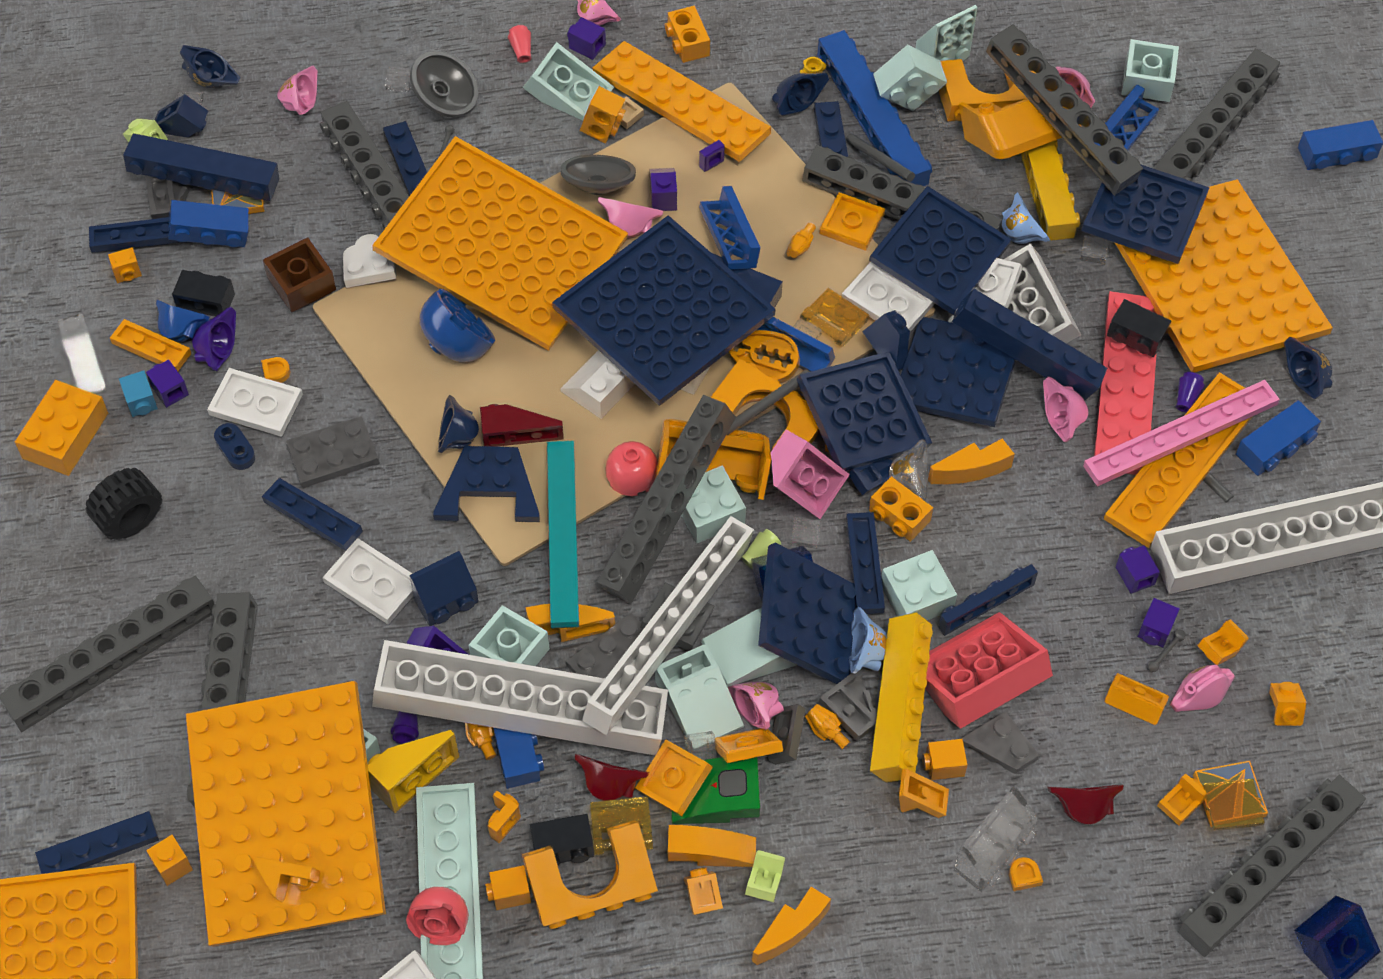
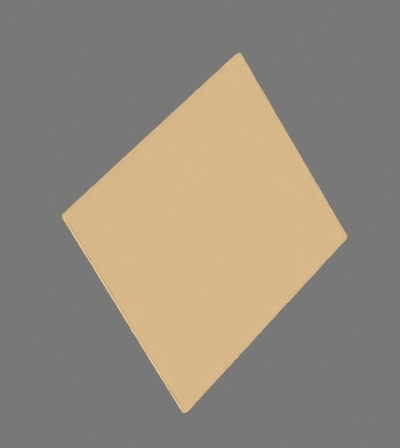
[313,83,935,566]

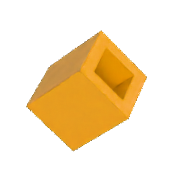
[922,739,968,780]
[146,835,193,886]
[485,865,531,910]

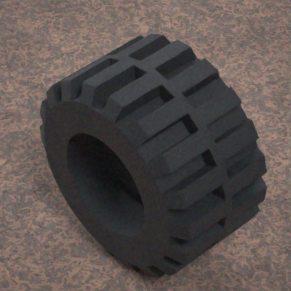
[85,468,163,540]

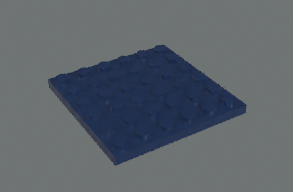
[552,215,776,406]

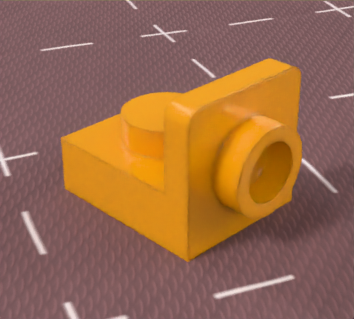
[108,247,142,283]
[488,791,521,843]
[684,867,723,915]

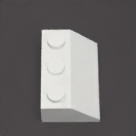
[561,350,635,419]

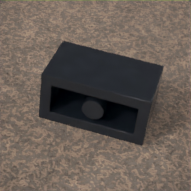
[172,270,235,317]
[1107,299,1171,357]
[530,814,594,866]

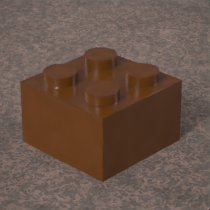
[263,237,336,313]

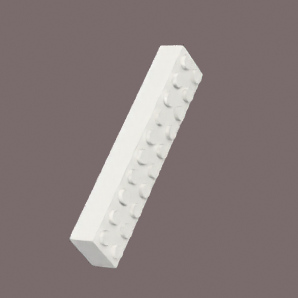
[1150,482,1383,594]
[372,640,668,755]

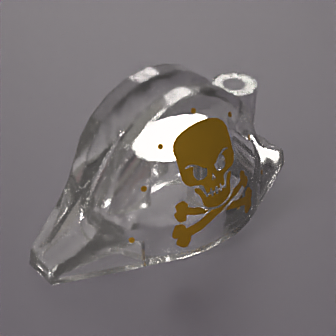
[889,439,928,502]

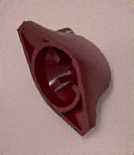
[575,753,649,801]
[1047,784,1124,824]

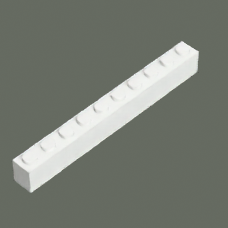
[582,516,754,736]

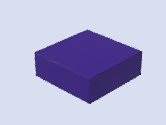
[699,140,725,172]

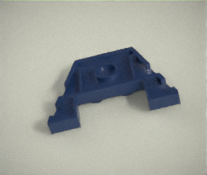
[433,446,540,522]

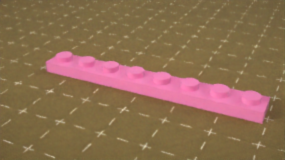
[1083,380,1280,487]

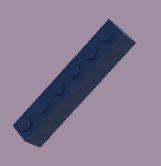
[123,133,279,201]
[952,289,1108,401]

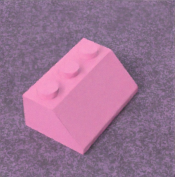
[771,430,850,519]

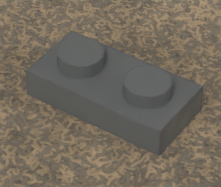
[768,704,805,765]

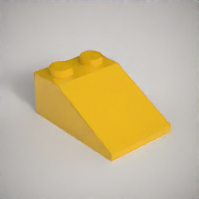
[368,730,459,813]

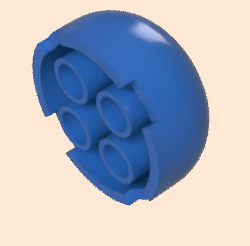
[420,288,495,363]

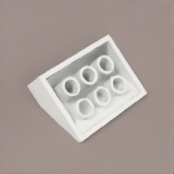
[975,244,1081,361]

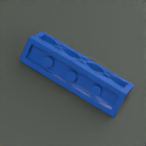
[1083,85,1159,162]
[699,186,761,269]
[757,317,835,372]

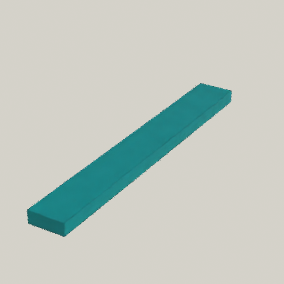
[547,441,579,628]

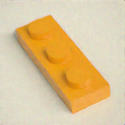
[110,319,191,371]

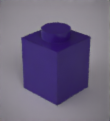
[567,17,606,60]
[146,359,189,408]
[1115,545,1160,594]
[1137,598,1180,648]

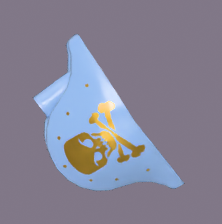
[1002,192,1050,244]
[849,607,887,674]

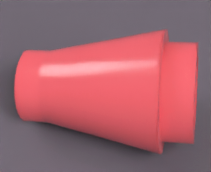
[508,25,531,63]

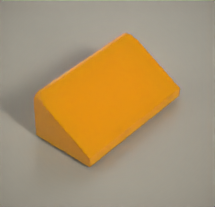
[1105,673,1169,725]

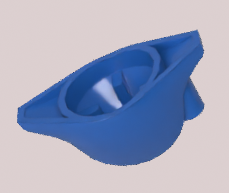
[156,300,210,342]

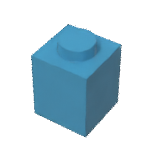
[119,370,158,417]

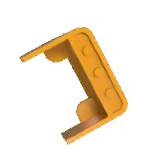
[959,89,1082,159]
[656,419,771,500]

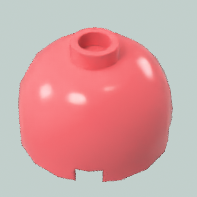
[605,441,658,496]
[406,887,469,945]

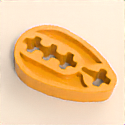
[728,330,800,383]

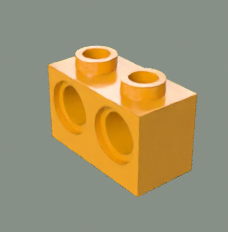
[665,5,710,63]
[580,86,626,144]
[869,476,934,542]

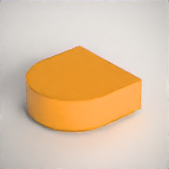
[261,357,291,383]
[1009,857,1043,891]

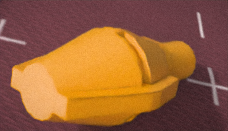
[786,223,816,258]
[805,704,850,749]
[464,722,496,760]

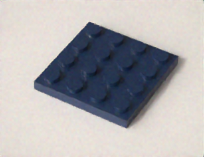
[1081,161,1210,264]
[869,186,1012,315]
[901,317,1016,427]
[796,351,932,471]
[758,542,856,684]

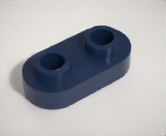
[214,423,255,470]

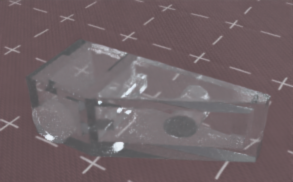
[57,313,107,394]

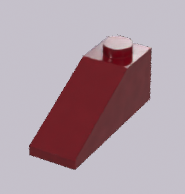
[480,404,564,447]

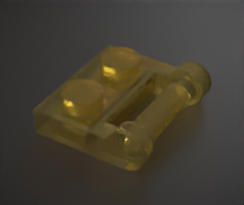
[800,288,869,347]
[590,797,653,855]

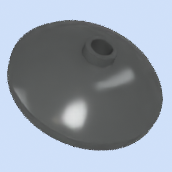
[410,51,478,117]
[561,155,636,195]

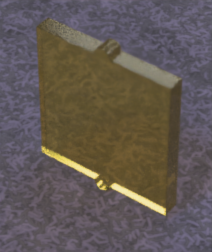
[1203,779,1265,830]

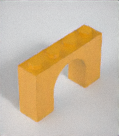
[938,54,1035,122]
[711,358,820,451]
[522,820,658,929]

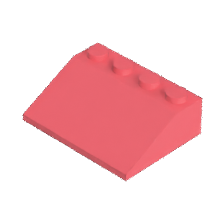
[925,612,1053,729]

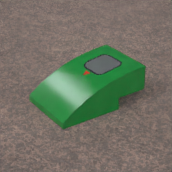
[672,757,760,824]

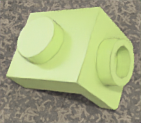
[123,119,168,142]
[745,850,785,902]

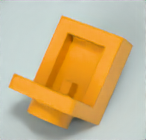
[1197,619,1249,665]
[1269,682,1307,726]
[1157,774,1207,826]

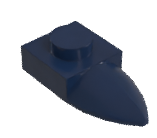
[849,459,895,496]

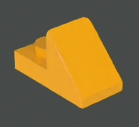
[899,768,949,818]
[254,856,321,901]

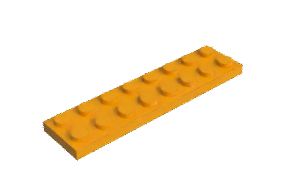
[592,41,771,162]
[1103,372,1253,548]

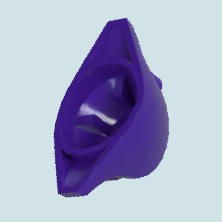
[192,307,236,371]

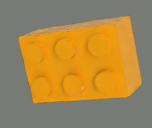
[15,379,109,476]

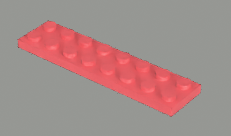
[1094,291,1157,475]

